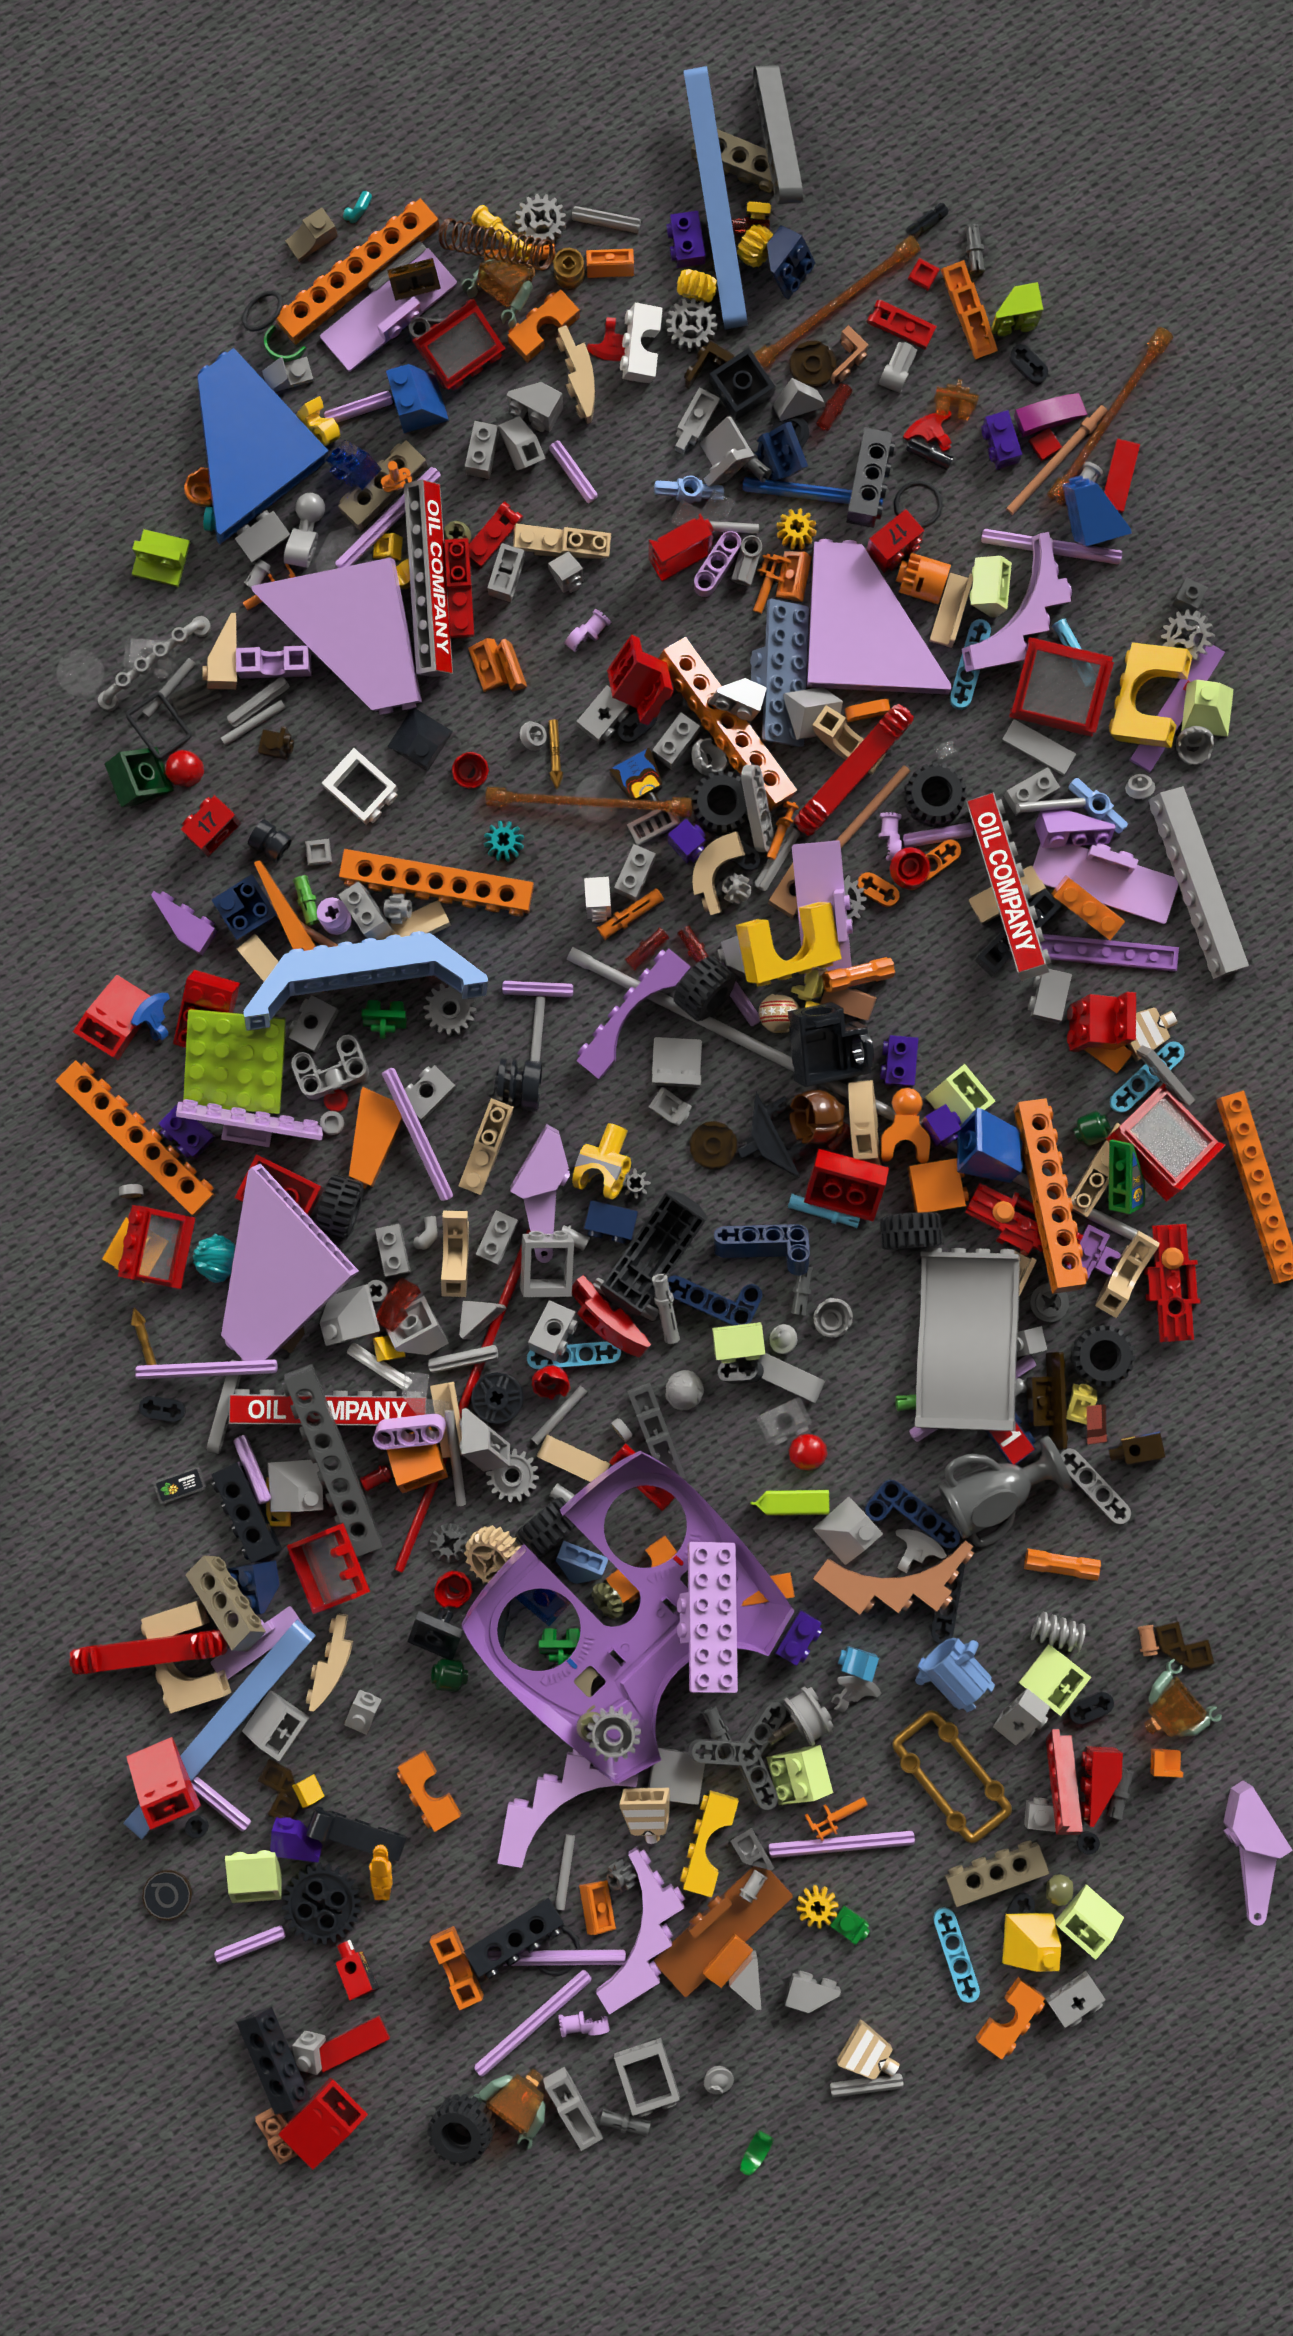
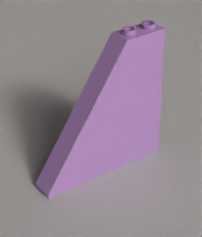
[807,539,951,694]
[251,558,422,715]
[221,1164,359,1361]

